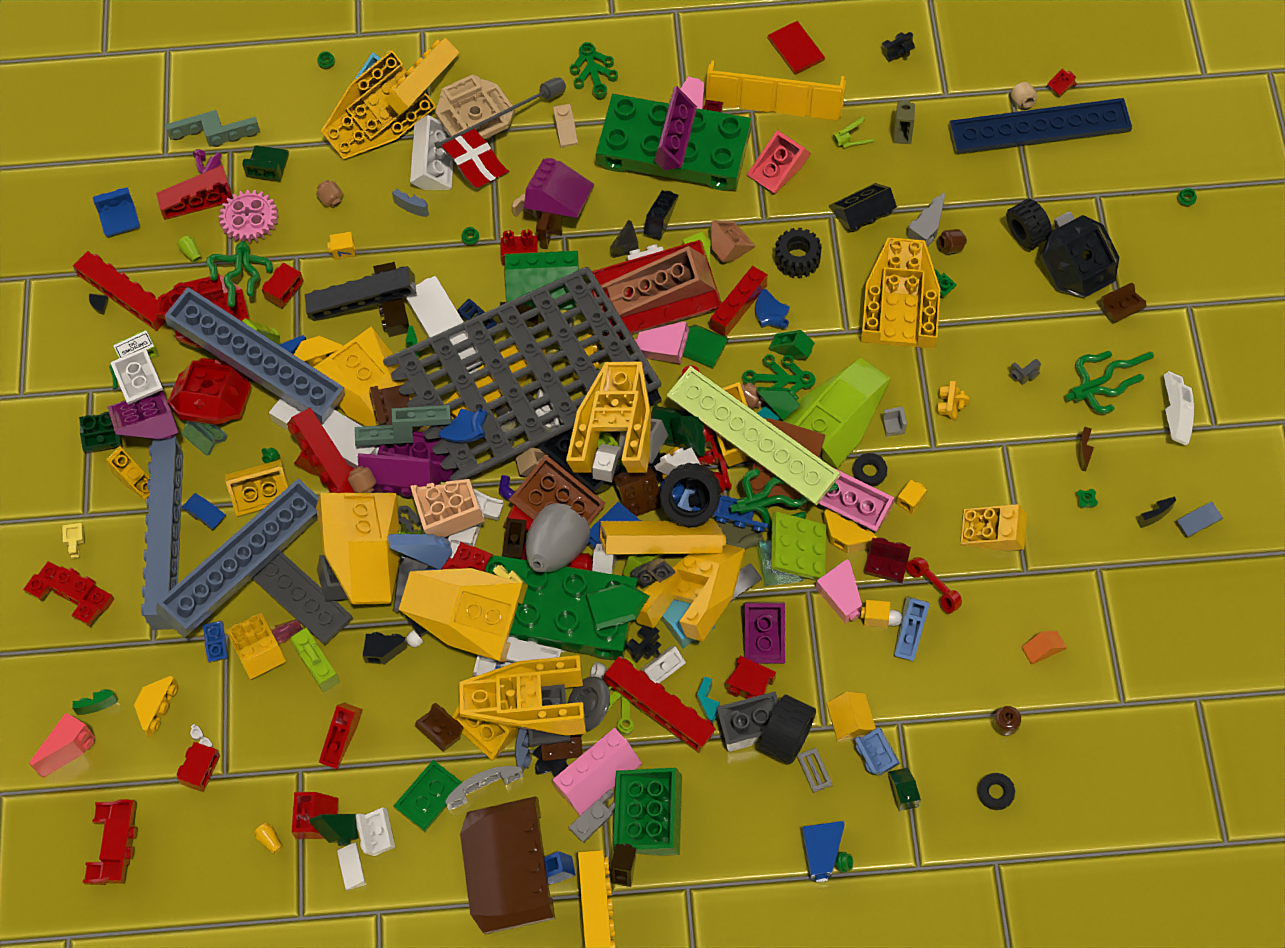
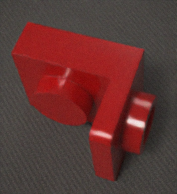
[1047,68,1077,97]

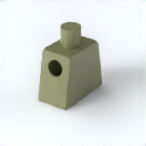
[893,100,915,144]

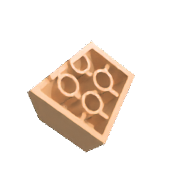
[410,479,485,537]

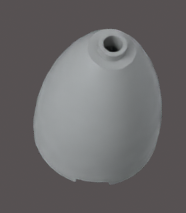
[526,503,590,573]

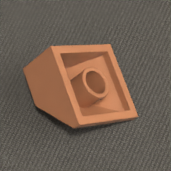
[711,220,755,262]

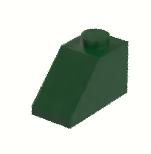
[888,767,921,811]
[309,814,358,846]

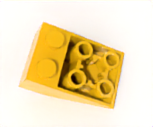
[961,504,1027,551]
[226,612,287,680]

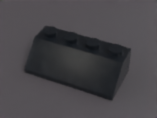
[538,424,621,494]

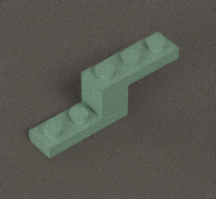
[165,110,260,147]
[355,405,451,446]

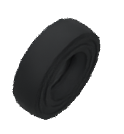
[853,453,888,487]
[978,773,1015,810]

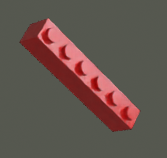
[73,251,166,331]
[287,407,355,493]
[603,656,716,753]

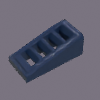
[457,299,498,329]

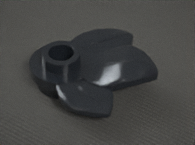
[533,746,568,778]

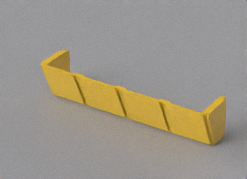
[705,60,846,120]

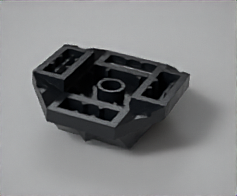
[1040,215,1120,298]

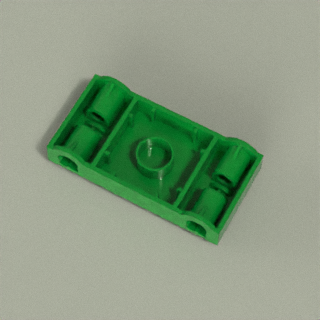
[596,94,751,191]
[485,555,638,660]

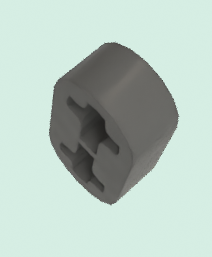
[398,506,424,534]

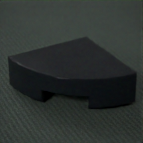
[89,294,109,315]

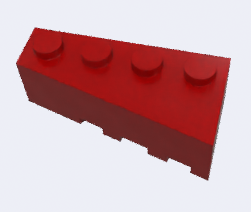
[156,165,233,220]

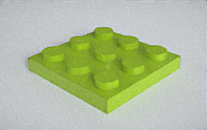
[771,512,826,580]

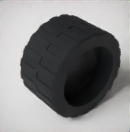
[660,463,721,527]
[759,695,816,764]

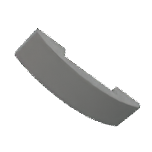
[445,766,524,811]

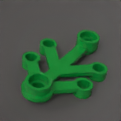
[570,42,618,99]
[742,354,816,393]

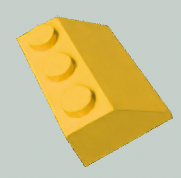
[225,459,289,517]
[452,704,520,760]

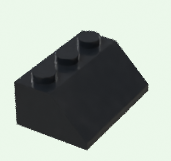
[829,183,897,230]

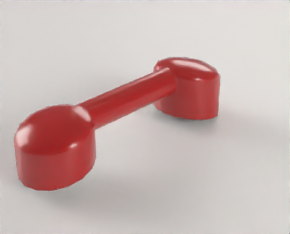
[906,557,962,614]

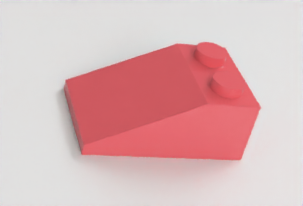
[747,130,811,194]
[29,713,96,778]

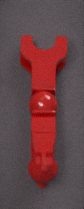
[682,365,732,494]

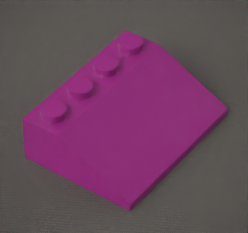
[524,158,594,218]
[107,390,178,439]

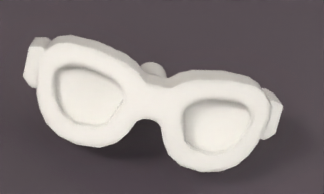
[190,724,213,748]

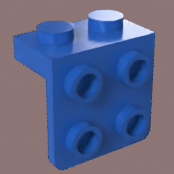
[93,187,140,237]

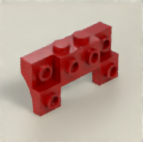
[442,542,494,572]
[23,561,114,626]
[83,799,137,885]

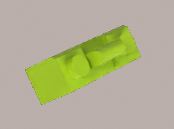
[290,627,340,692]

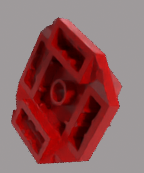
[174,274,250,348]
[168,358,252,425]

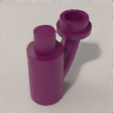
[192,149,222,174]

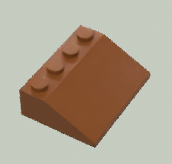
[750,418,825,509]
[509,454,606,525]

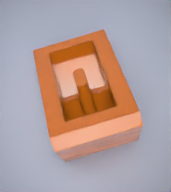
[1022,631,1067,665]

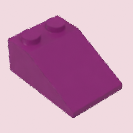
[745,602,785,663]

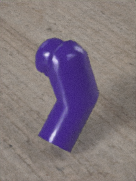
[499,475,515,501]

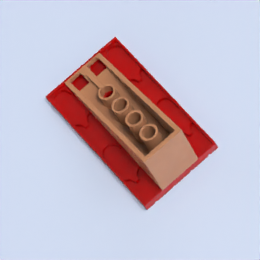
[587,240,722,338]

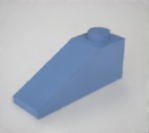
[387,534,453,570]
[894,596,930,661]

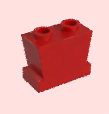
[726,655,776,699]

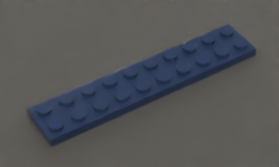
[949,98,1132,154]

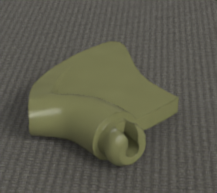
[717,522,764,551]

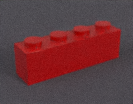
[710,265,768,337]

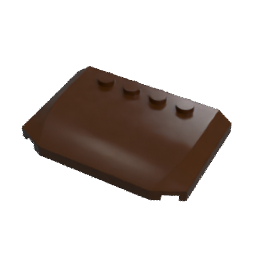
[460,796,556,935]

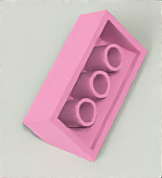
[818,468,895,532]
[553,728,642,816]

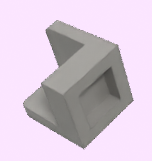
[883,407,907,437]

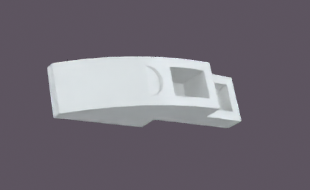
[1164,371,1194,445]

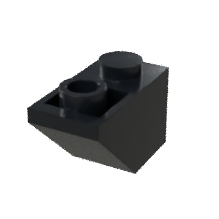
[362,632,408,665]

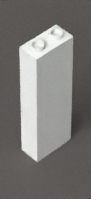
[404,276,483,374]
[269,398,380,468]

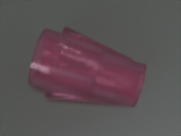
[271,619,302,644]

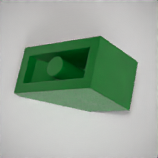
[769,330,815,360]
[756,387,800,420]

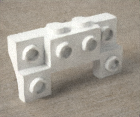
[447,489,504,561]
[473,637,561,676]

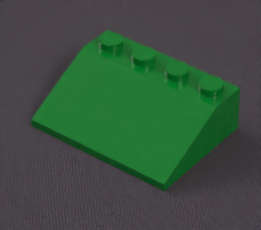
[505,251,579,310]
[613,767,682,856]

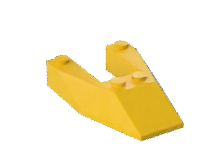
[566,362,651,473]
[636,544,746,642]
[459,655,586,736]

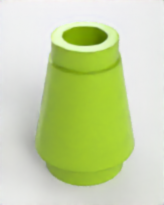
[177,235,202,263]

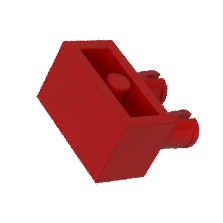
[500,229,538,266]

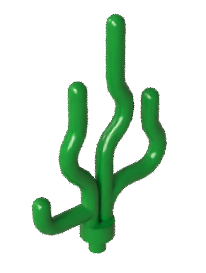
[206,241,273,308]
[1065,351,1154,414]
[730,469,838,531]

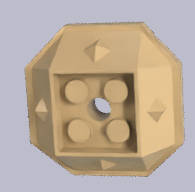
[435,75,515,139]

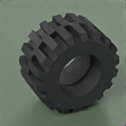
[1006,198,1052,249]
[775,228,822,278]

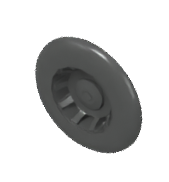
[568,676,610,731]

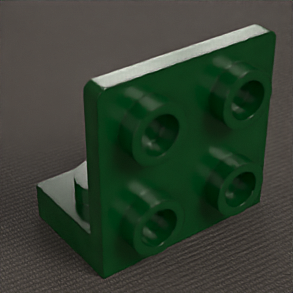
[242,145,289,181]

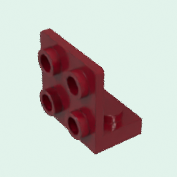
[864,537,911,584]

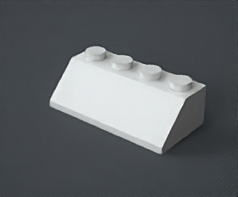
[410,115,453,190]

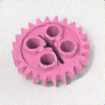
[219,189,278,243]

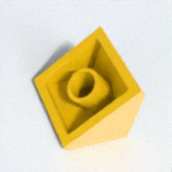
[826,691,876,742]

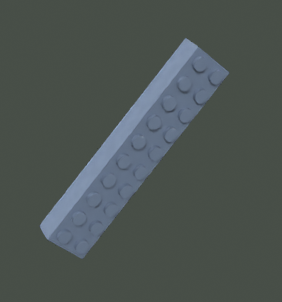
[165,287,345,425]
[141,436,184,630]
[156,478,319,638]

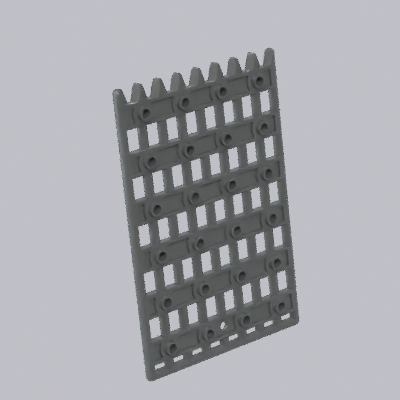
[383,267,662,481]

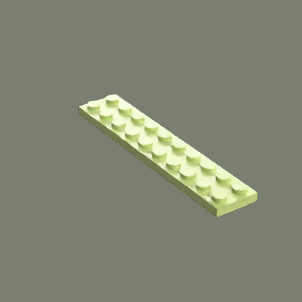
[667,366,840,505]

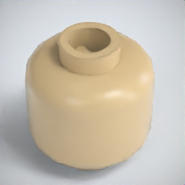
[1011,82,1037,109]

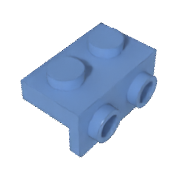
[855,728,900,776]

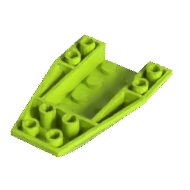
[781,358,891,469]

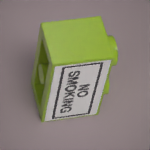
[112,330,159,359]

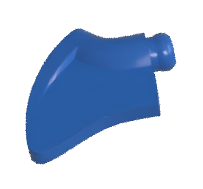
[756,289,790,329]
[439,408,487,442]

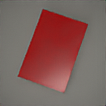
[768,21,825,75]

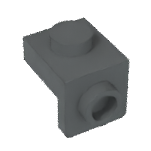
[1010,359,1041,385]

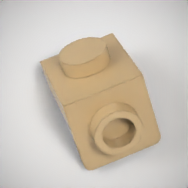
[512,194,541,218]

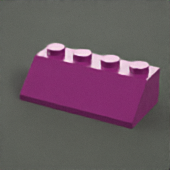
[654,86,697,170]
[377,431,457,481]
[357,453,441,497]

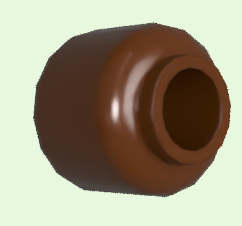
[938,229,967,254]
[993,706,1021,736]

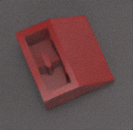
[292,792,339,839]

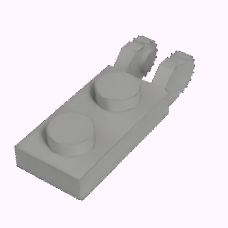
[569,789,615,843]

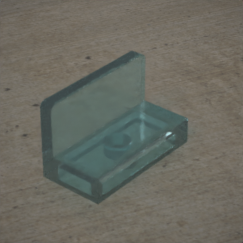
[182,421,228,456]

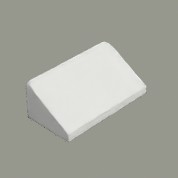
[641,646,686,683]
[337,842,366,890]

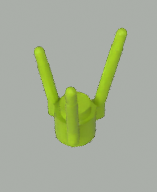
[833,117,874,149]

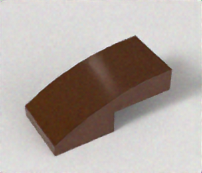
[1079,426,1094,472]

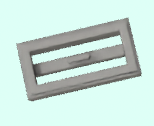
[797,748,832,794]

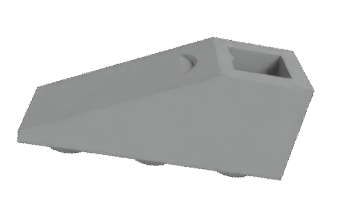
[908,193,945,247]

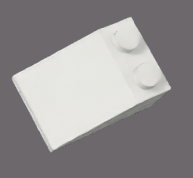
[110,348,163,405]

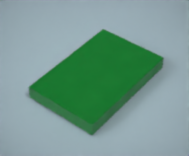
[393,760,463,832]

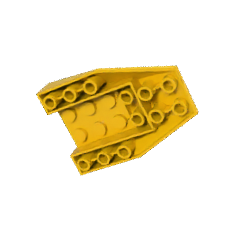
[321,50,437,159]
[861,237,940,349]
[313,326,422,431]
[316,493,401,604]
[399,568,528,662]

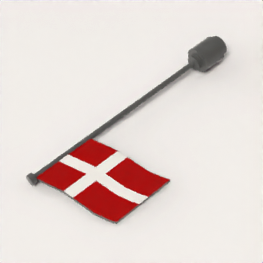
[434,77,566,188]

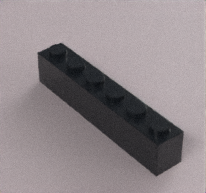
[305,266,417,321]

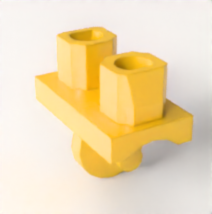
[938,381,970,420]

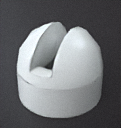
[888,610,902,626]
[406,630,424,647]
[590,662,607,679]

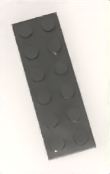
[251,552,353,646]

